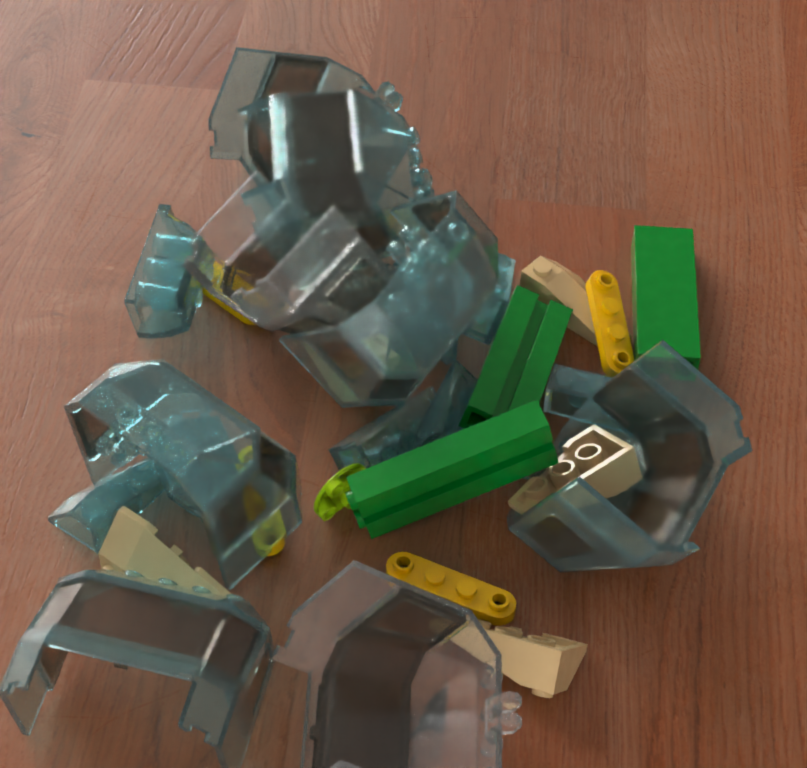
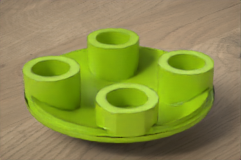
[314,463,367,521]

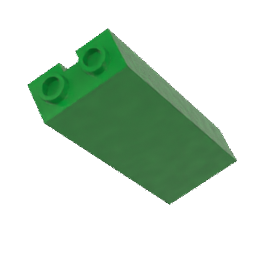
[631,225,701,379]
[458,285,573,428]
[345,400,559,539]

